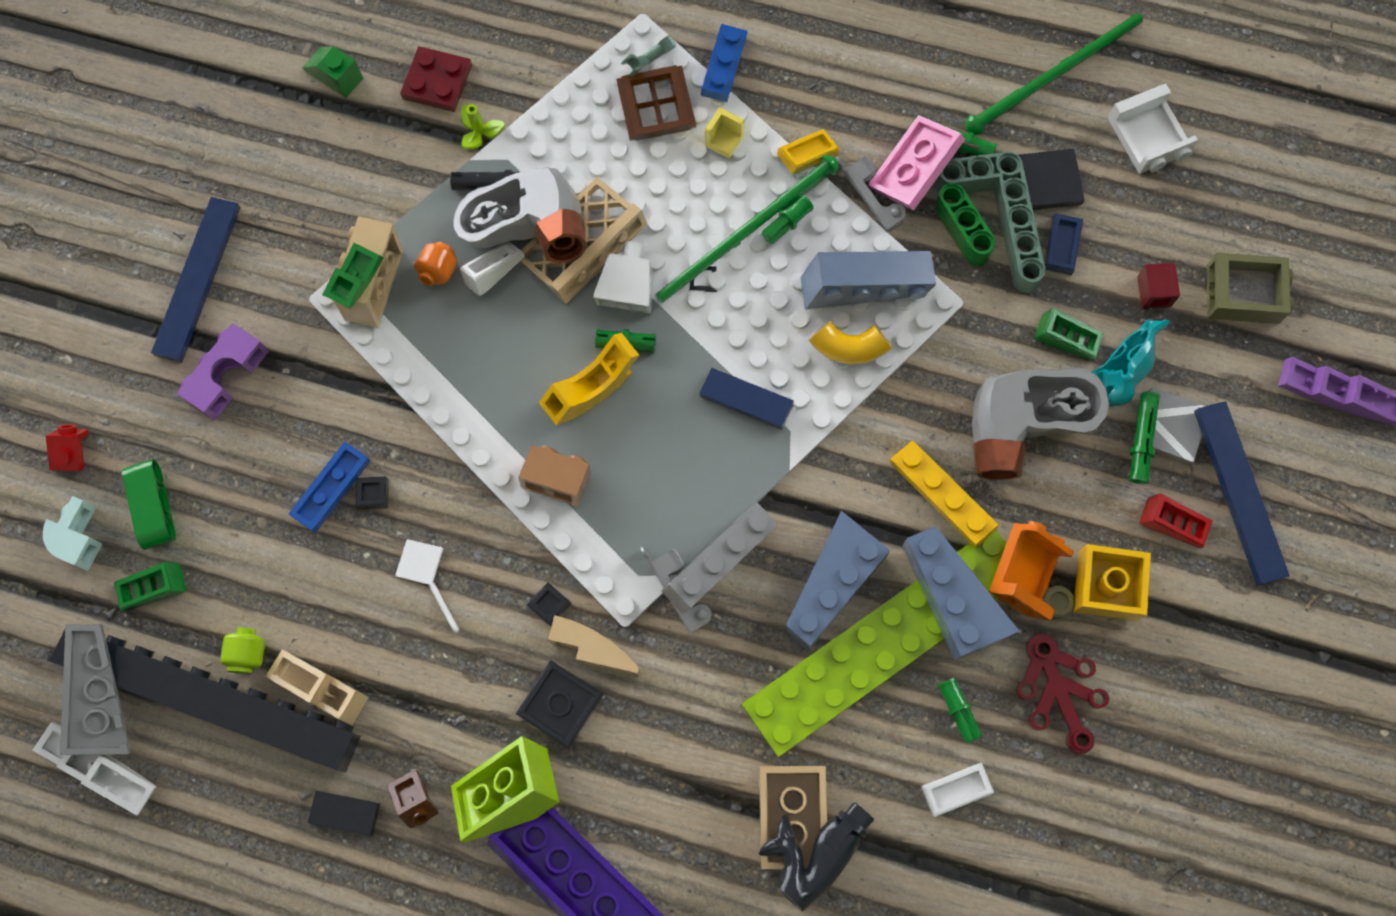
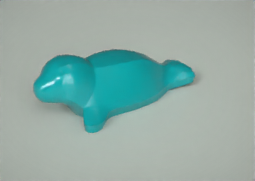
[1092,319,1169,407]

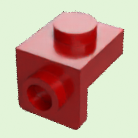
[46,424,88,471]

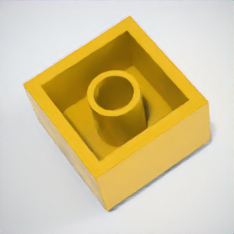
[1073,544,1151,621]

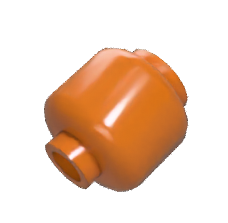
[414,242,458,287]

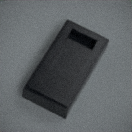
[308,791,380,836]

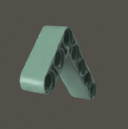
[935,152,1045,293]

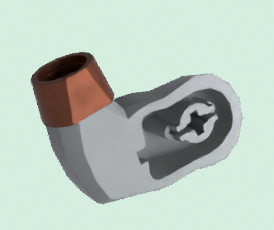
[454,167,587,263]

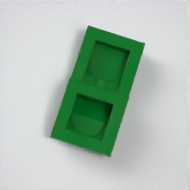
[322,243,384,309]

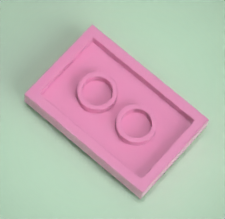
[868,115,965,211]

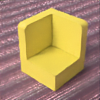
[705,107,744,159]

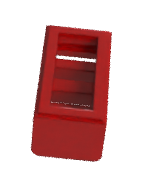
[1139,493,1213,549]

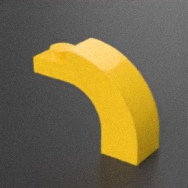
[539,333,640,425]

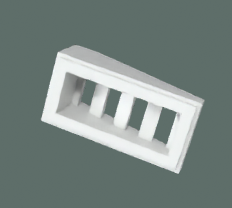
[460,241,525,296]

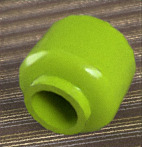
[220,627,265,674]

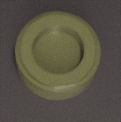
[1043,586,1075,618]

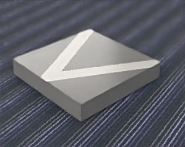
[1132,387,1205,465]

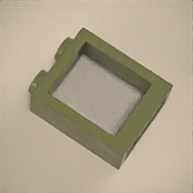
[1207,253,1294,324]

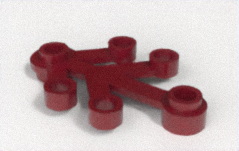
[1016,634,1109,754]

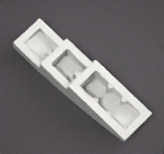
[32,722,157,815]

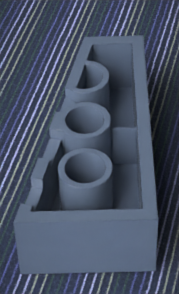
[800,251,936,310]
[784,511,890,651]
[902,526,1020,661]

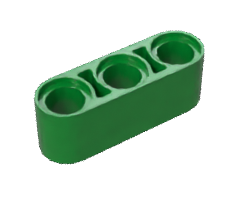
[935,183,996,266]
[122,459,176,550]

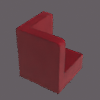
[1137,263,1180,309]

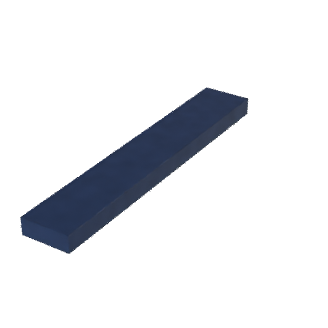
[151,197,241,363]
[1194,401,1290,586]

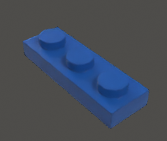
[700,24,748,102]
[289,441,371,533]

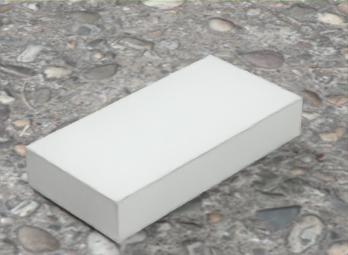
[921,762,994,817]

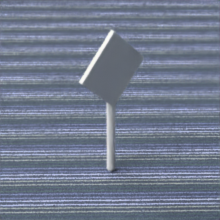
[395,539,459,633]

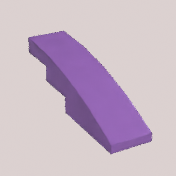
[1278,357,1396,426]

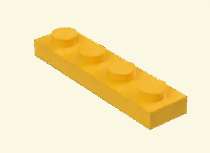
[890,440,998,548]

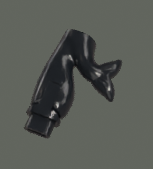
[759,802,874,912]

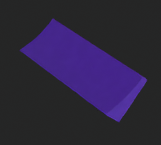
[487,807,664,916]

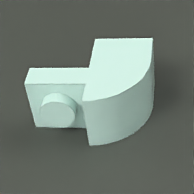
[43,496,102,571]

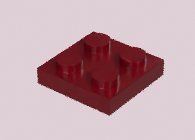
[400,46,472,112]

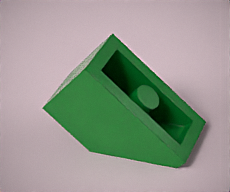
[302,46,364,98]

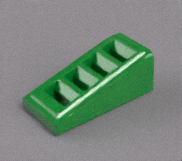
[1034,308,1104,361]
[114,562,186,611]

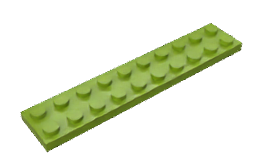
[741,530,1006,758]

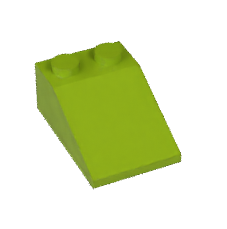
[451,736,560,843]

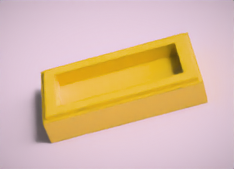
[777,129,840,175]

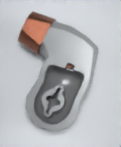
[972,368,1109,480]

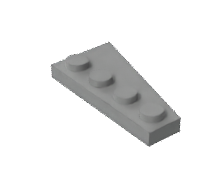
[60,624,131,755]

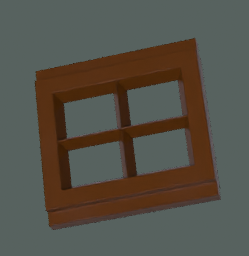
[616,65,696,141]

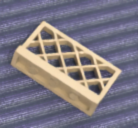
[520,177,648,304]

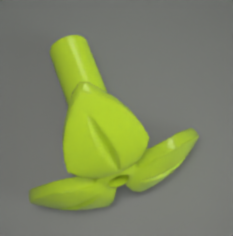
[461,104,505,150]

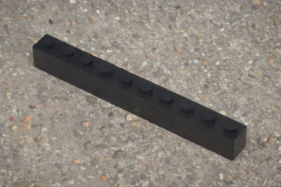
[49,629,361,772]

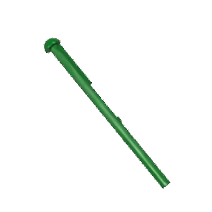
[965,13,1143,136]
[655,155,839,303]

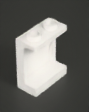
[1107,83,1198,174]

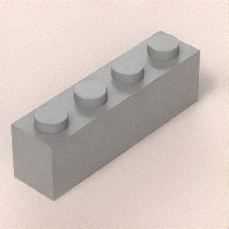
[661,502,778,614]

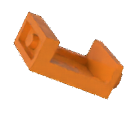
[989,521,1074,621]

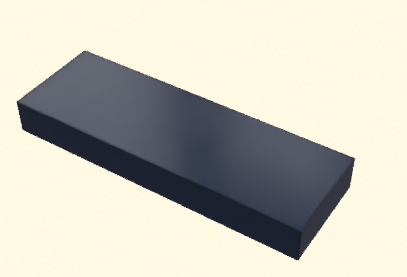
[699,368,794,430]

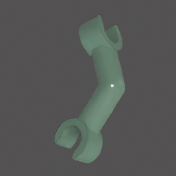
[621,35,676,76]

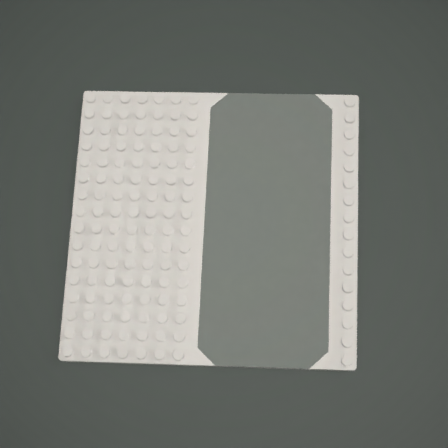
[309,14,963,627]

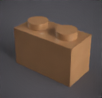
[518,445,591,507]

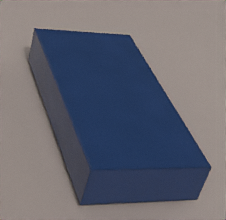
[1044,213,1083,275]

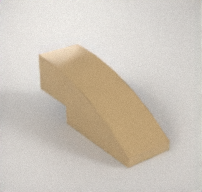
[548,615,641,677]
[265,649,369,725]

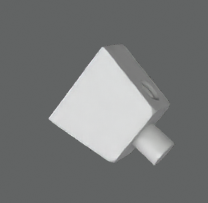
[593,241,652,314]

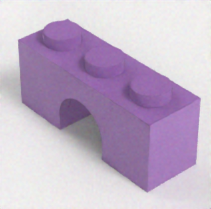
[176,323,269,421]

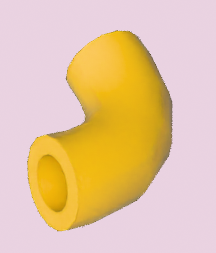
[808,321,893,365]

